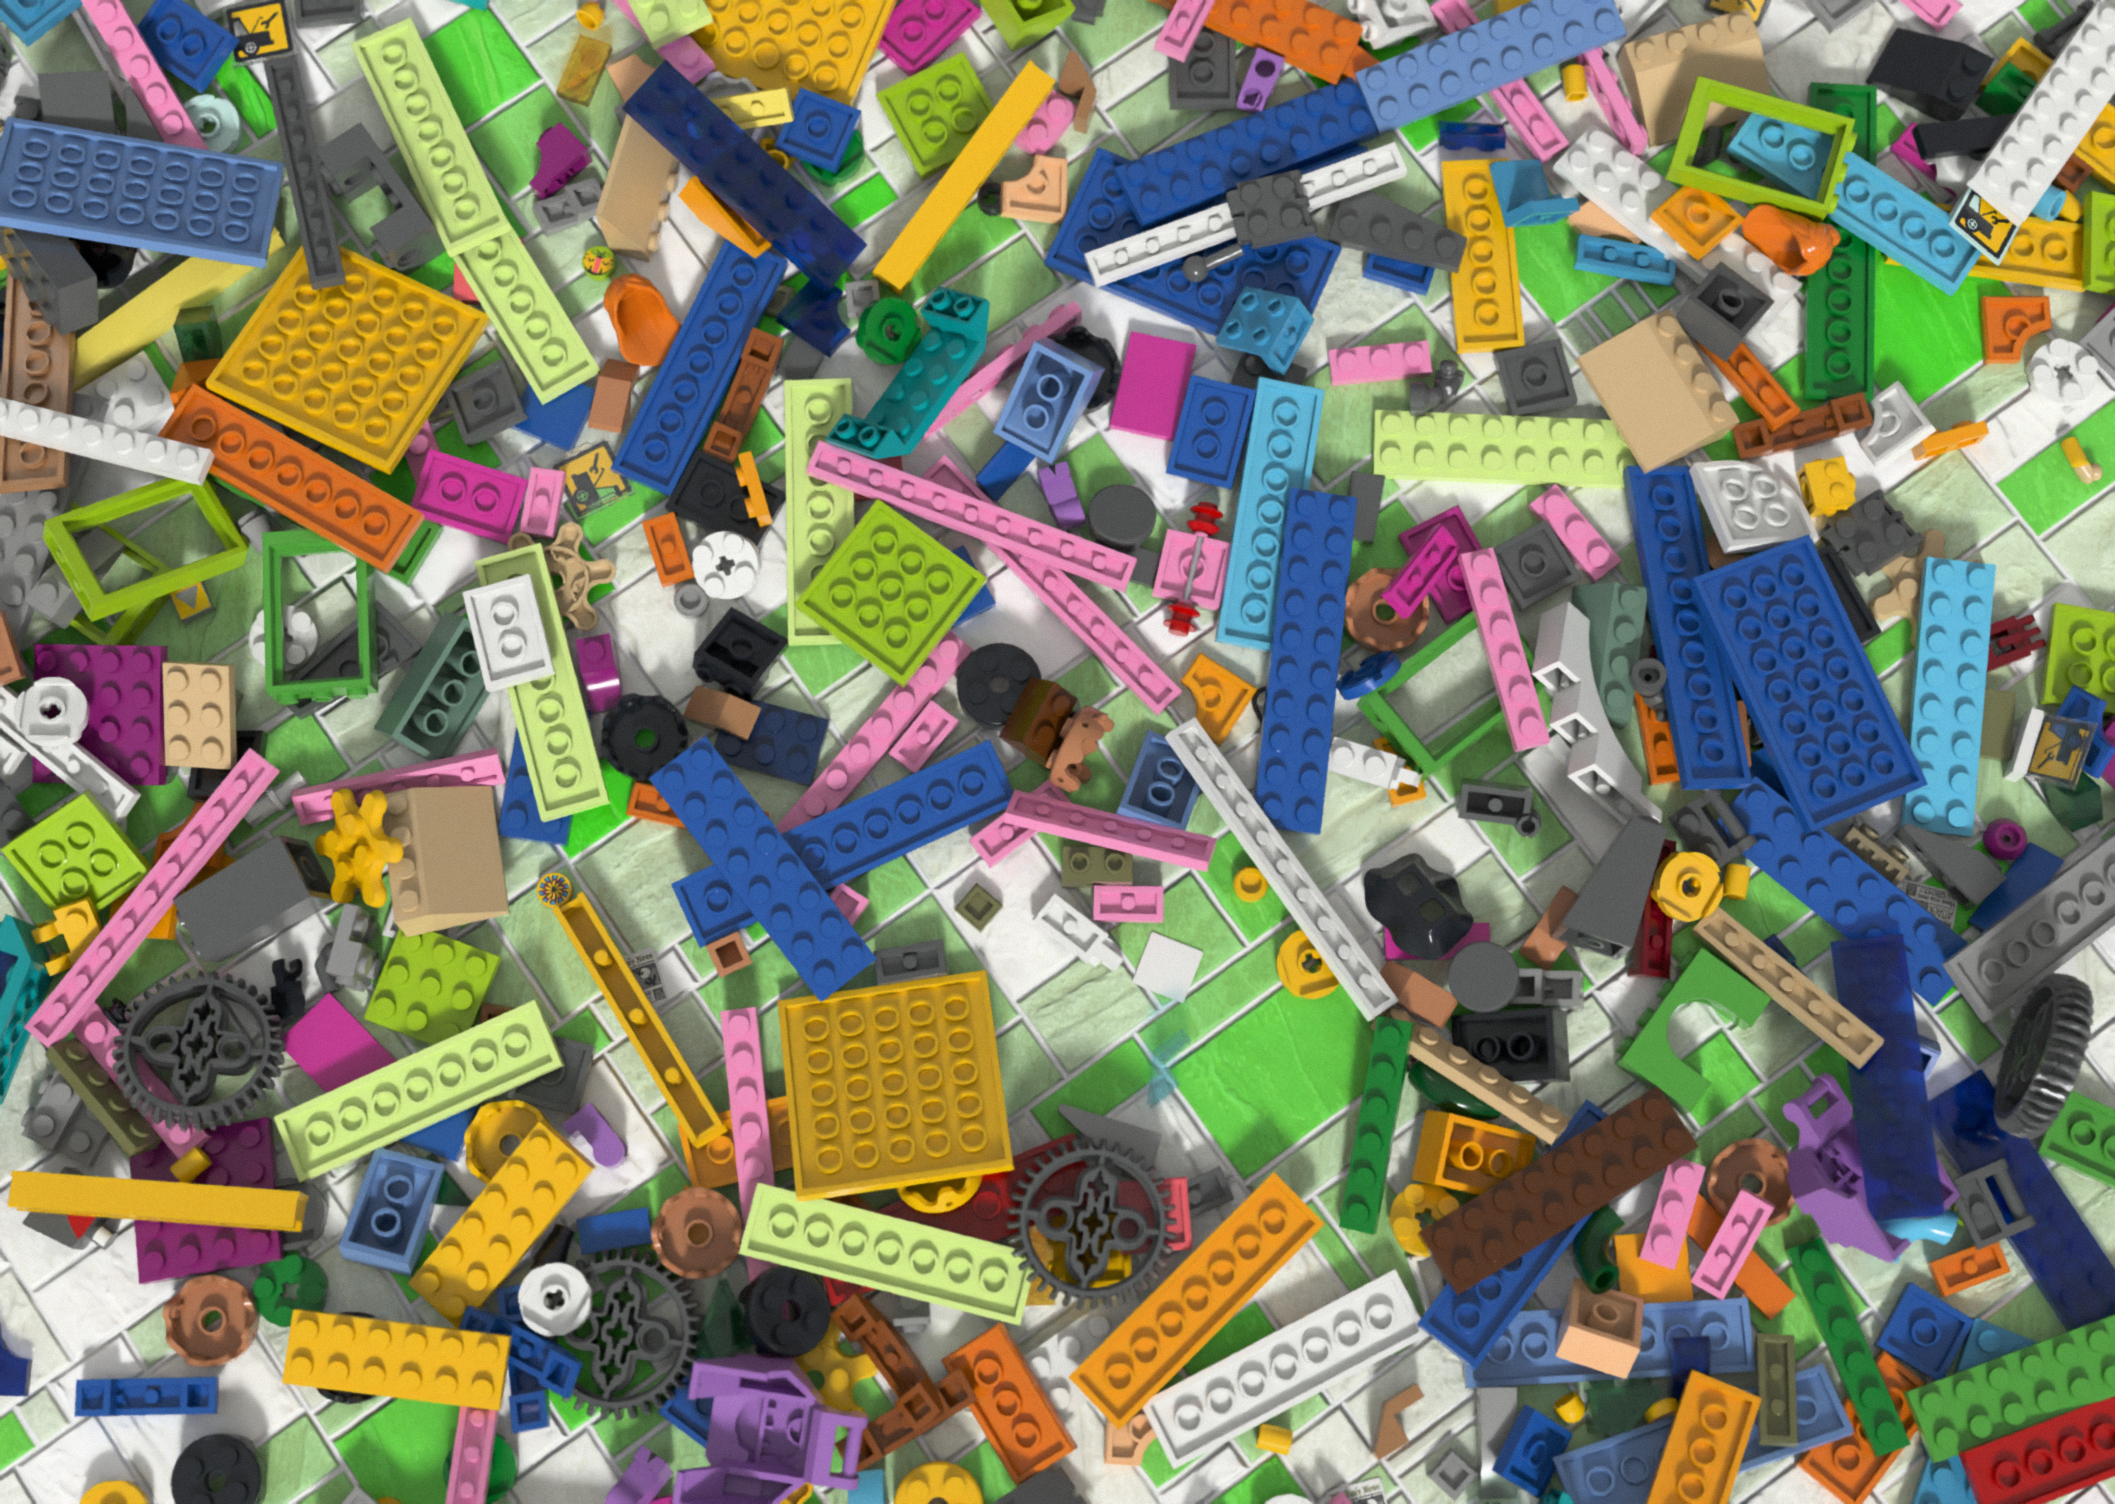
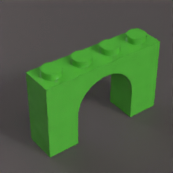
[1615,948,1772,1114]

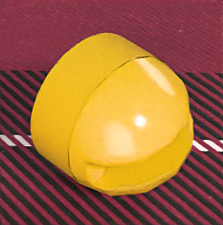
[576,1,605,31]
[1552,1391,1585,1423]

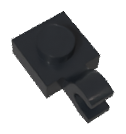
[270,959,305,1022]

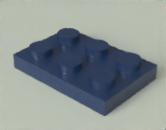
[714,697,830,787]

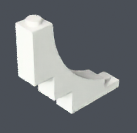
[1532,601,1663,826]

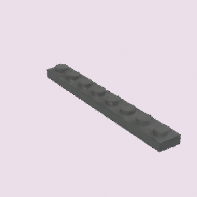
[263,56,346,290]

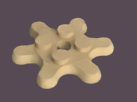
[507,522,616,631]
[1868,529,1983,648]

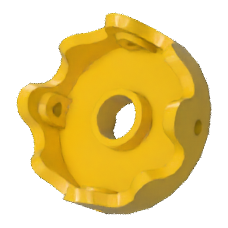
[464,1100,552,1185]
[896,1175,982,1213]
[893,1460,985,1504]

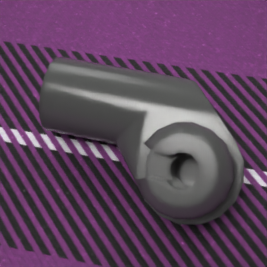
[1691,127,1724,168]
[314,941,341,995]

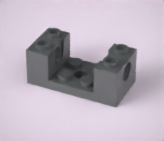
[316,122,446,276]

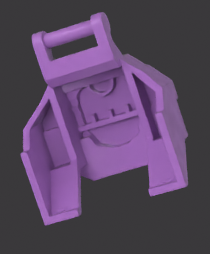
[1783,1073,1961,1263]
[672,1353,869,1504]

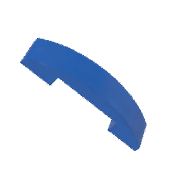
[496,1284,550,1434]
[459,1305,583,1398]
[74,1377,219,1417]

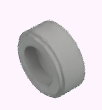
[674,583,709,619]

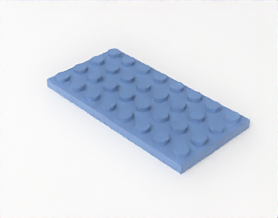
[0,116,285,268]

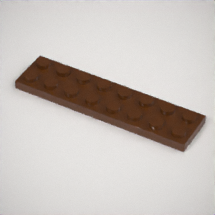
[1417,1087,1698,1297]

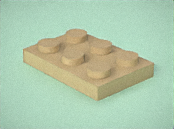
[162,660,237,770]

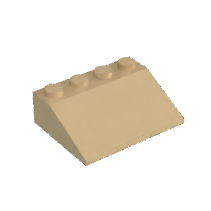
[1617,8,1771,149]
[595,91,688,262]
[1575,309,1740,474]
[382,786,510,937]

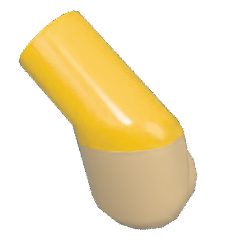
[2060,437,2102,484]

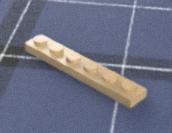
[1692,906,1884,1069]
[1370,1006,1570,1145]

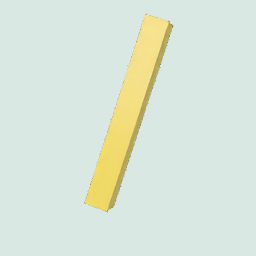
[73,227,286,393]

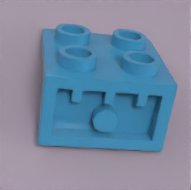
[1489,159,1580,228]
[1215,286,1315,376]

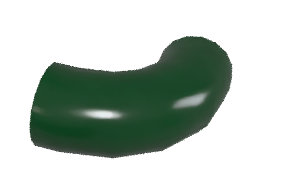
[1408,1061,1502,1120]
[1572,1204,1625,1294]

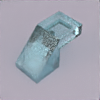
[1147,1029,1191,1108]

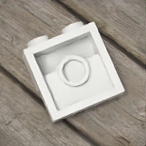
[1347,0,1438,50]

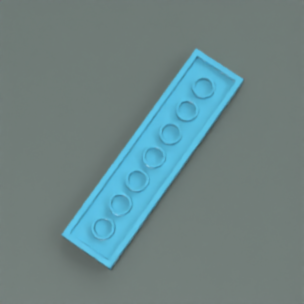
[1725,113,1982,297]
[1214,377,1325,652]
[1899,557,1996,838]

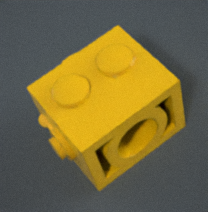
[1796,456,1856,518]

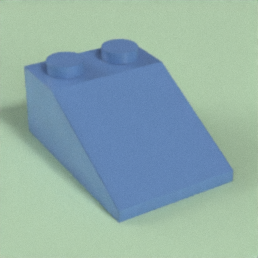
[993,337,1105,464]
[1116,730,1200,830]
[339,1148,445,1277]

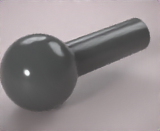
[1182,243,1244,283]

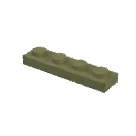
[45,1038,162,1157]

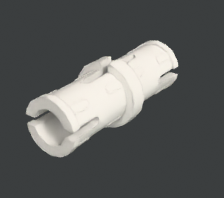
[244,770,311,828]

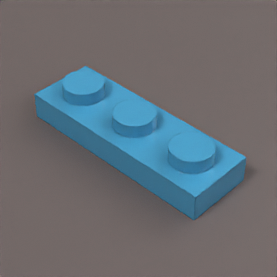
[1573,234,1676,287]

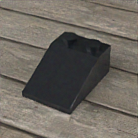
[1865,28,1995,122]
[1451,1007,1570,1085]

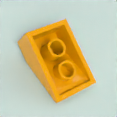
[678,144,803,259]
[1411,1110,1537,1196]

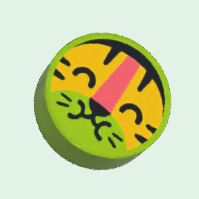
[582,246,617,281]

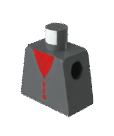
[22,1166,118,1250]

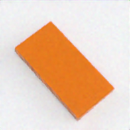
[941,1321,1078,1486]
[1794,1350,1925,1504]

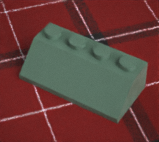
[1571,582,1647,729]
[374,611,491,761]

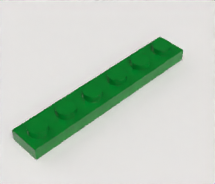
[1339,1016,1415,1235]
[1785,1237,1911,1458]

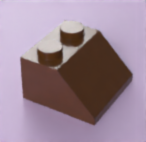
[999,677,1081,771]

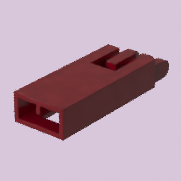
[1914,614,2047,673]

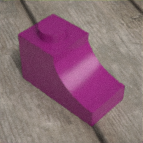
[529,122,592,201]
[575,633,624,715]

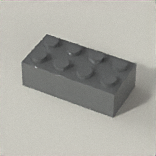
[0,226,99,336]

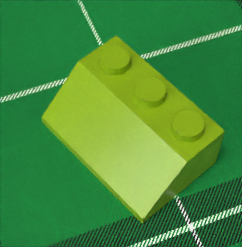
[979,0,1076,51]

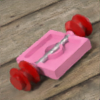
[1152,502,1230,637]

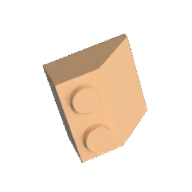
[1556,1277,1644,1379]

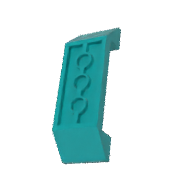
[825,286,990,459]
[0,914,54,1105]

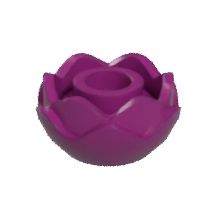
[1982,818,2027,860]

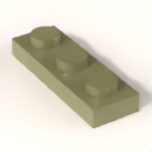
[1755,1333,1798,1447]

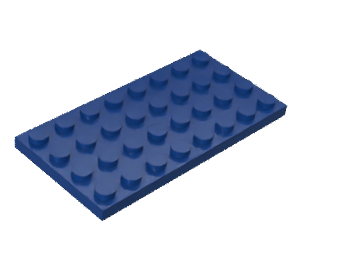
[1045,147,1342,337]
[1688,534,1928,835]

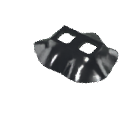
[1364,853,1474,960]

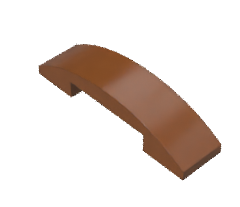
[702,327,785,465]
[1731,392,1873,459]
[831,1292,944,1433]
[835,1368,978,1473]

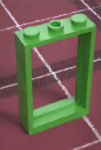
[262,529,378,705]
[1356,611,1546,783]

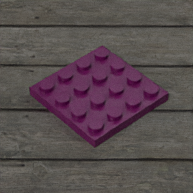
[32,644,168,785]
[129,1117,285,1285]

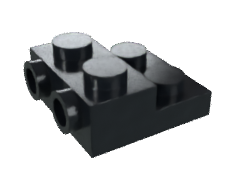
[692,607,788,701]

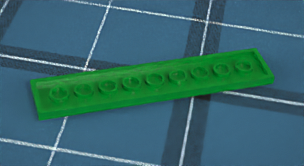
[1803,82,1877,403]

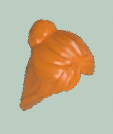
[1741,204,1841,276]
[604,273,681,367]

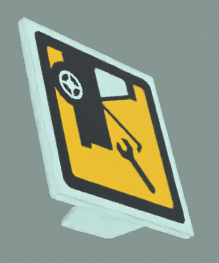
[1948,186,2021,266]

